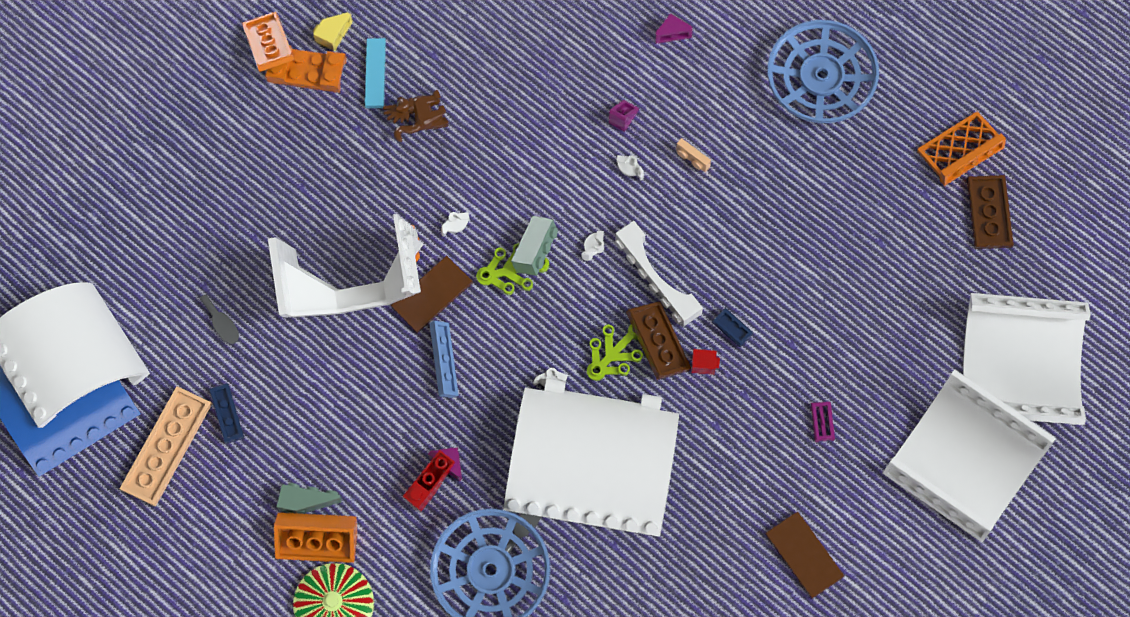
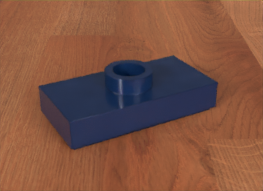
[712,308,754,348]

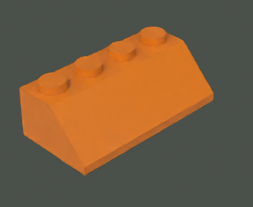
[274,512,357,563]

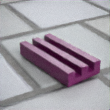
[811,401,835,442]

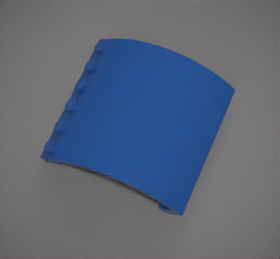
[0,366,141,477]

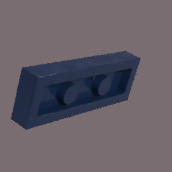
[209,383,245,444]

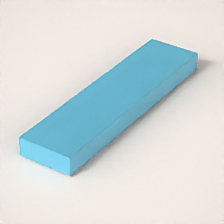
[365,38,386,108]

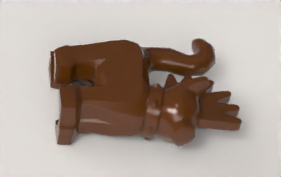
[383,90,449,142]

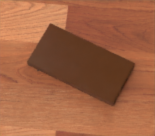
[967,175,1014,249]
[391,256,473,333]
[626,301,691,380]
[765,511,845,599]

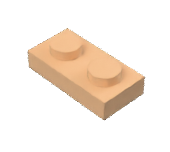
[676,138,711,172]

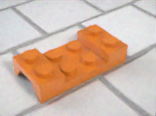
[266,45,347,93]

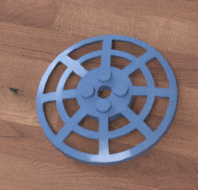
[767,20,879,123]
[430,509,550,617]

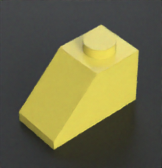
[313,12,352,51]

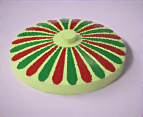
[293,563,374,617]

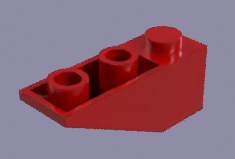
[403,450,455,512]

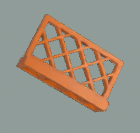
[917,111,1006,186]

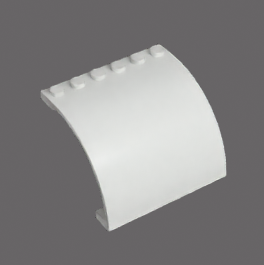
[0,282,150,428]
[963,293,1091,425]
[883,370,1056,542]

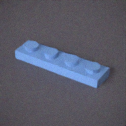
[430,321,459,398]

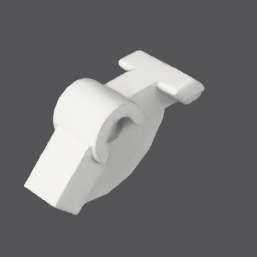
[617,155,644,180]
[441,212,469,237]
[581,231,604,261]
[533,368,568,387]

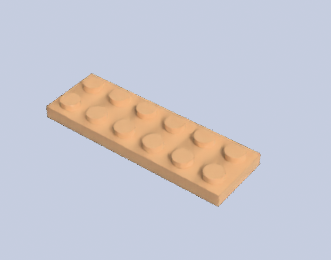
[120,386,212,507]

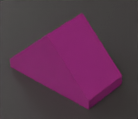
[655,13,693,44]
[609,100,640,132]
[428,447,462,481]

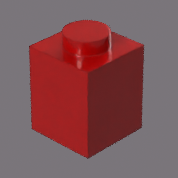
[691,349,720,375]

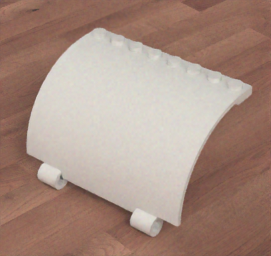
[503,378,679,537]

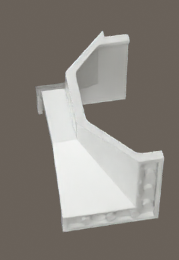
[268,214,423,318]

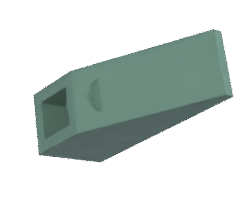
[277,483,342,514]

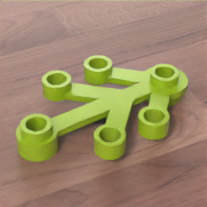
[476,243,549,295]
[587,325,643,381]

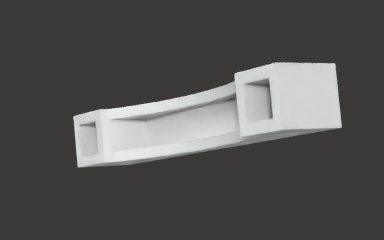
[615,221,703,327]

